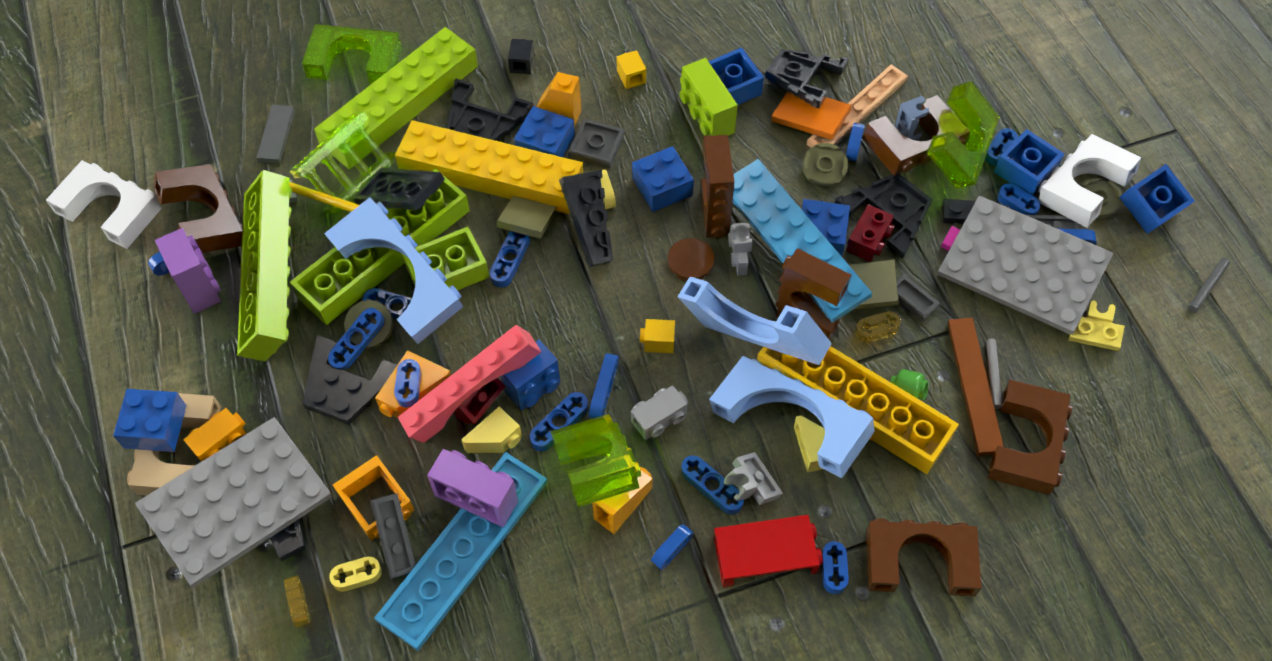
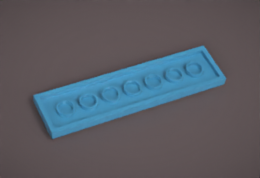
[733,159,872,323]
[374,452,548,651]

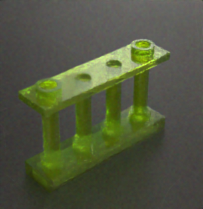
[289,112,396,214]

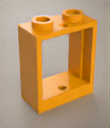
[333,455,415,541]

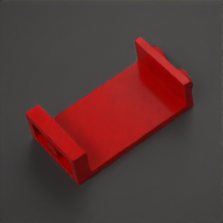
[713,515,823,587]

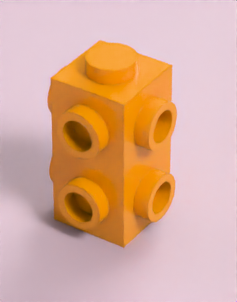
[183,408,247,462]

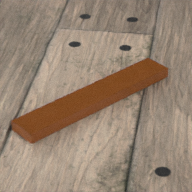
[947,318,1004,456]

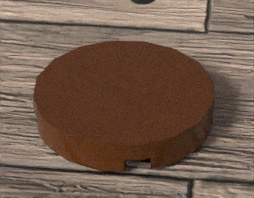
[667,238,715,281]

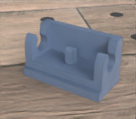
[895,96,929,141]

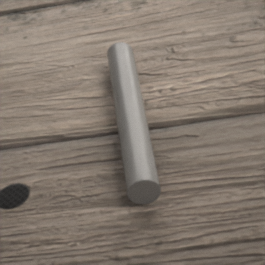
[986,339,1002,409]

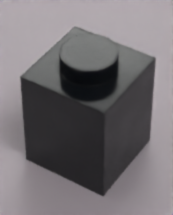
[508,39,535,74]

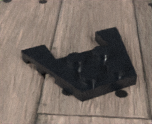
[765,49,849,109]
[447,78,534,142]
[835,174,933,258]
[303,335,397,425]

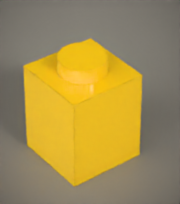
[617,50,646,89]
[640,319,675,353]

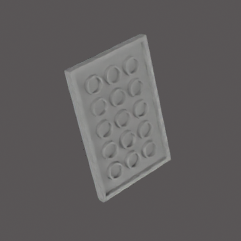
[937,196,1113,335]
[135,417,332,589]

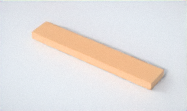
[807,65,908,148]

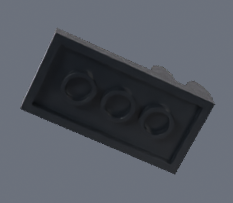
[352,168,445,210]

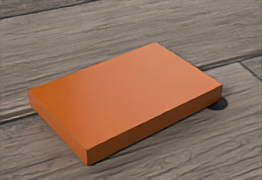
[771,91,851,140]

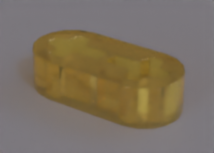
[855,311,901,343]
[284,575,310,628]

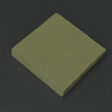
[497,196,556,238]
[849,260,899,310]

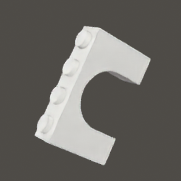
[1038,134,1141,228]
[46,160,162,249]

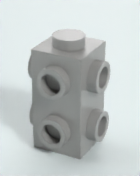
[631,385,688,440]

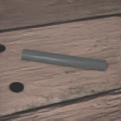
[1188,258,1230,313]

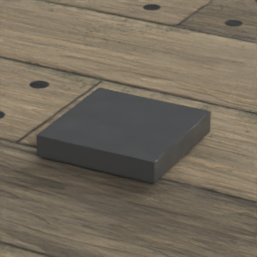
[568,118,625,168]

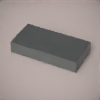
[897,274,940,322]

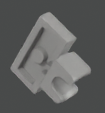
[728,223,752,276]
[724,452,783,505]

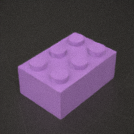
[155,228,221,314]
[427,449,518,528]

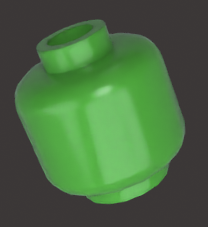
[890,369,929,400]

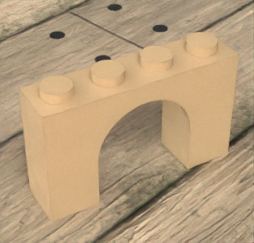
[127,393,221,496]

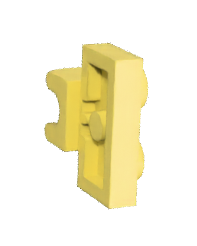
[1069,300,1125,351]

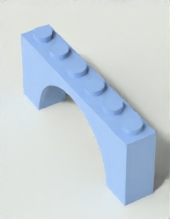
[324,197,464,344]
[678,277,832,365]
[709,356,875,478]

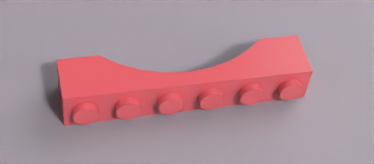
[398,325,541,443]

